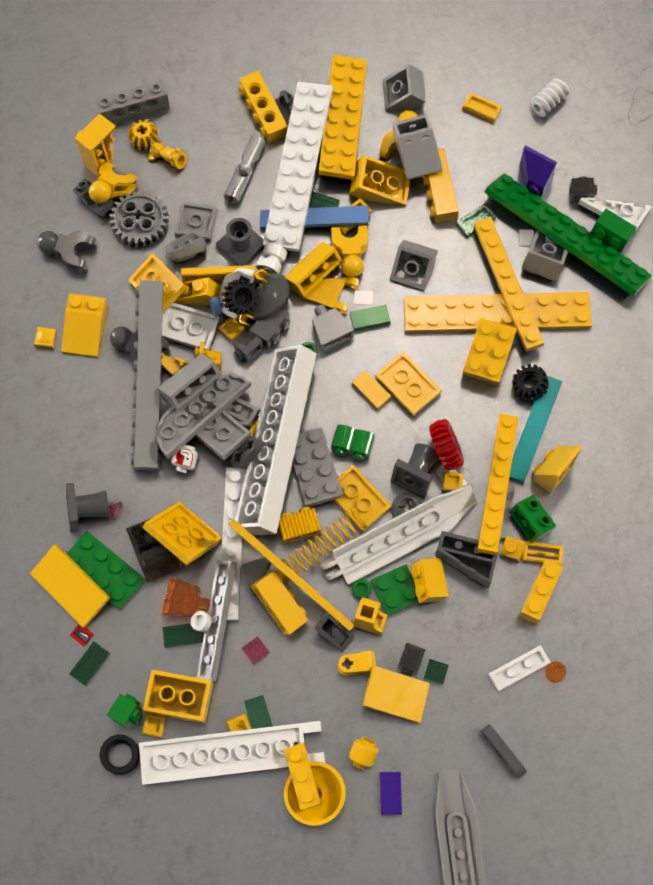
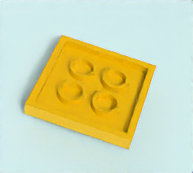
[143,501,222,565]

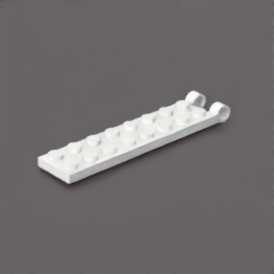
[139,721,325,785]

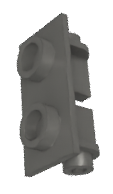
[275,90,294,125]

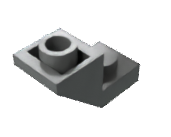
[73,178,115,216]

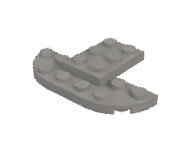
[157,374,251,461]

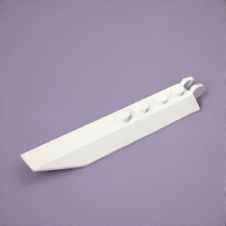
[320,485,478,585]

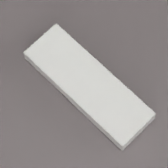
[488,645,551,692]

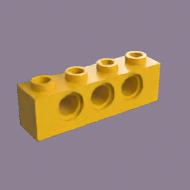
[238,70,288,143]

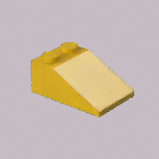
[349,154,410,206]
[61,293,109,358]
[532,445,582,494]

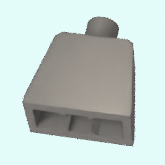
[312,304,353,352]

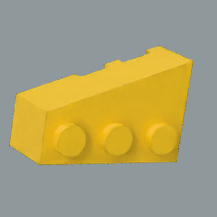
[75,113,116,177]

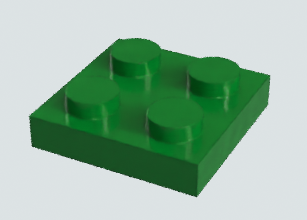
[370,564,419,617]

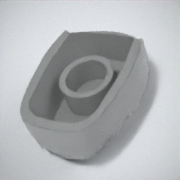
[165,232,206,262]

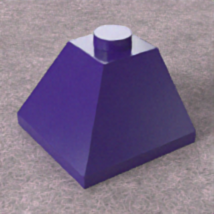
[519,145,557,196]

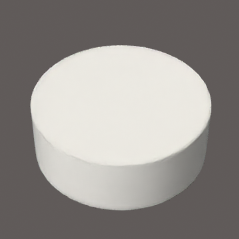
[191,611,212,632]

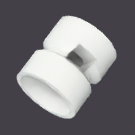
[256,243,287,273]

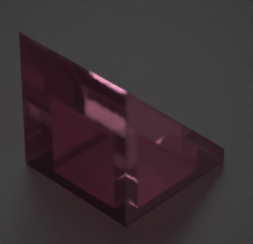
[109,502,123,520]

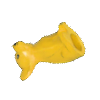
[147,142,187,169]

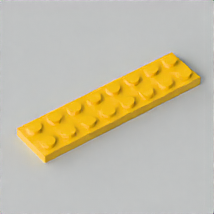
[318,54,367,180]

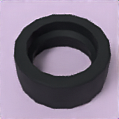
[99,734,140,775]

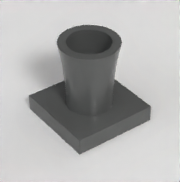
[215,218,264,266]
[390,443,439,499]
[66,483,109,532]

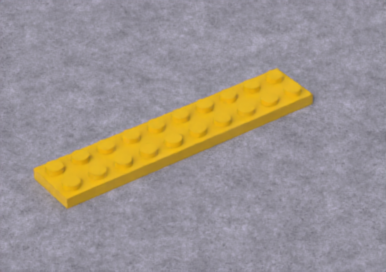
[404,292,592,333]

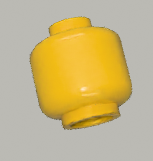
[349,737,379,770]

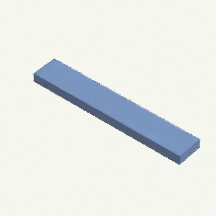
[260,206,369,229]

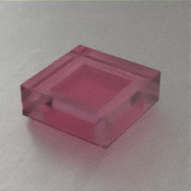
[242,636,270,665]

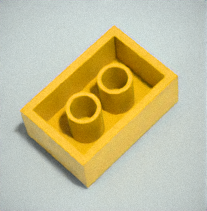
[463,318,517,386]
[143,670,214,724]

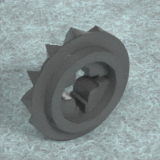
[392,493,422,517]

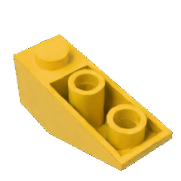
[174,277,221,306]

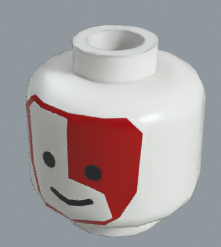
[171,444,199,473]

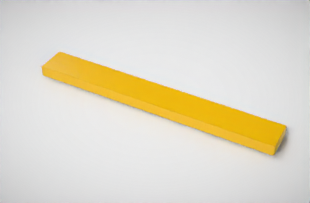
[228,519,354,631]

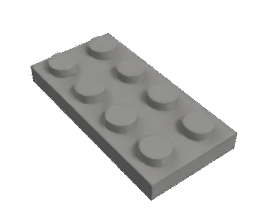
[293,427,344,507]

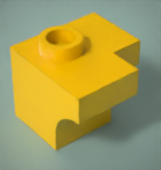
[353,597,388,635]

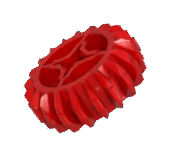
[429,419,464,471]

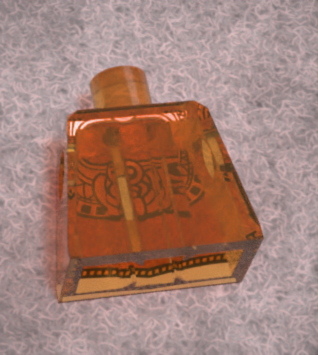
[161,576,210,618]

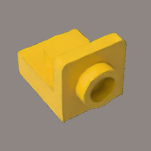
[194,341,221,370]

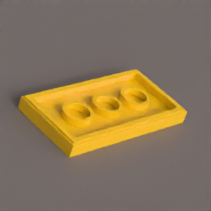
[30,544,110,628]

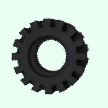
[222,280,259,314]
[512,364,549,401]

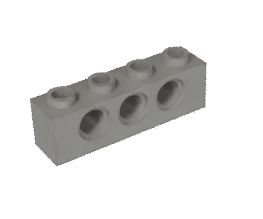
[94,80,170,122]

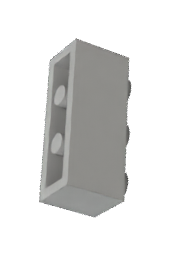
[158,353,221,410]

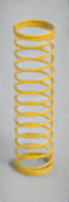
[274,507,367,585]

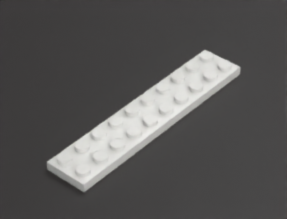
[263,82,333,252]

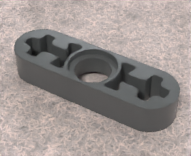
[481,724,527,779]

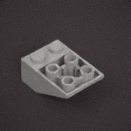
[393,113,443,180]

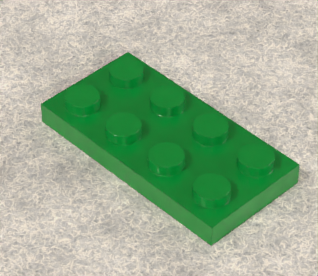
[66,531,146,610]

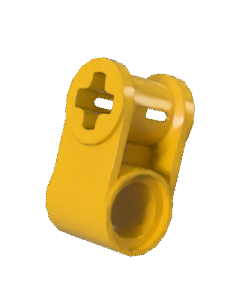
[337,651,376,676]

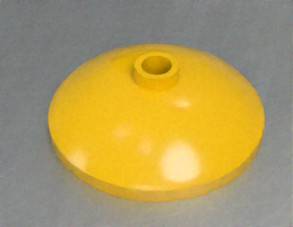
[284,761,346,826]

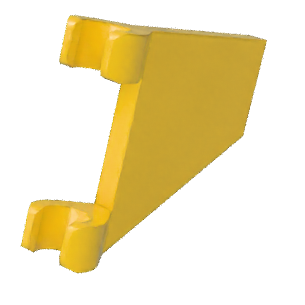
[300,277,359,315]

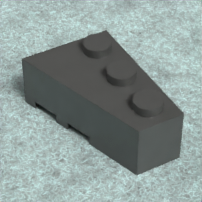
[436,531,500,588]

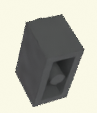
[249,308,290,349]

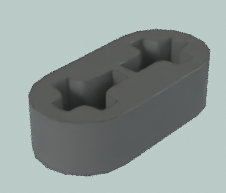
[231,437,263,469]

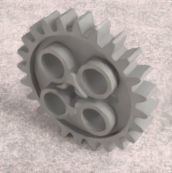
[109,190,169,247]

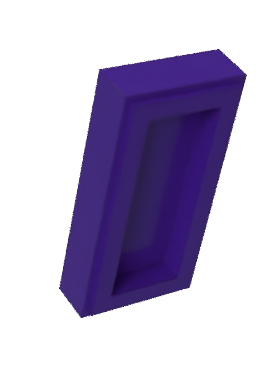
[380,772,402,815]

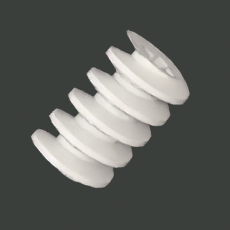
[530,78,570,117]

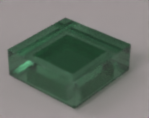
[423,659,449,685]

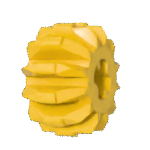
[128,119,158,150]

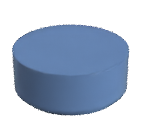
[209,297,222,317]

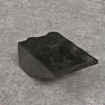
[126,517,184,583]

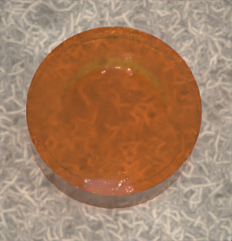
[545,661,566,683]

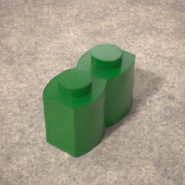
[331,424,375,461]

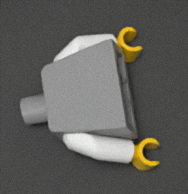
[217,267,269,326]

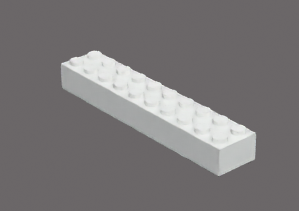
[235,344,317,535]

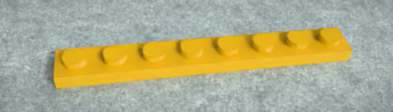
[474,217,544,351]
[477,413,519,556]

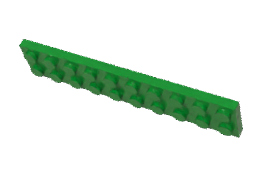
[484,173,652,296]

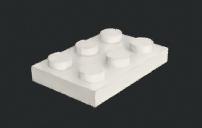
[162,303,221,350]

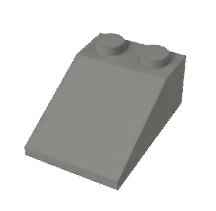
[522,230,568,281]

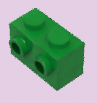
[590,209,637,252]
[509,494,556,544]
[107,694,143,731]

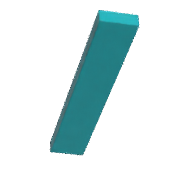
[509,376,563,484]

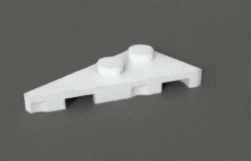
[578,197,651,234]

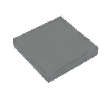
[174,202,218,242]

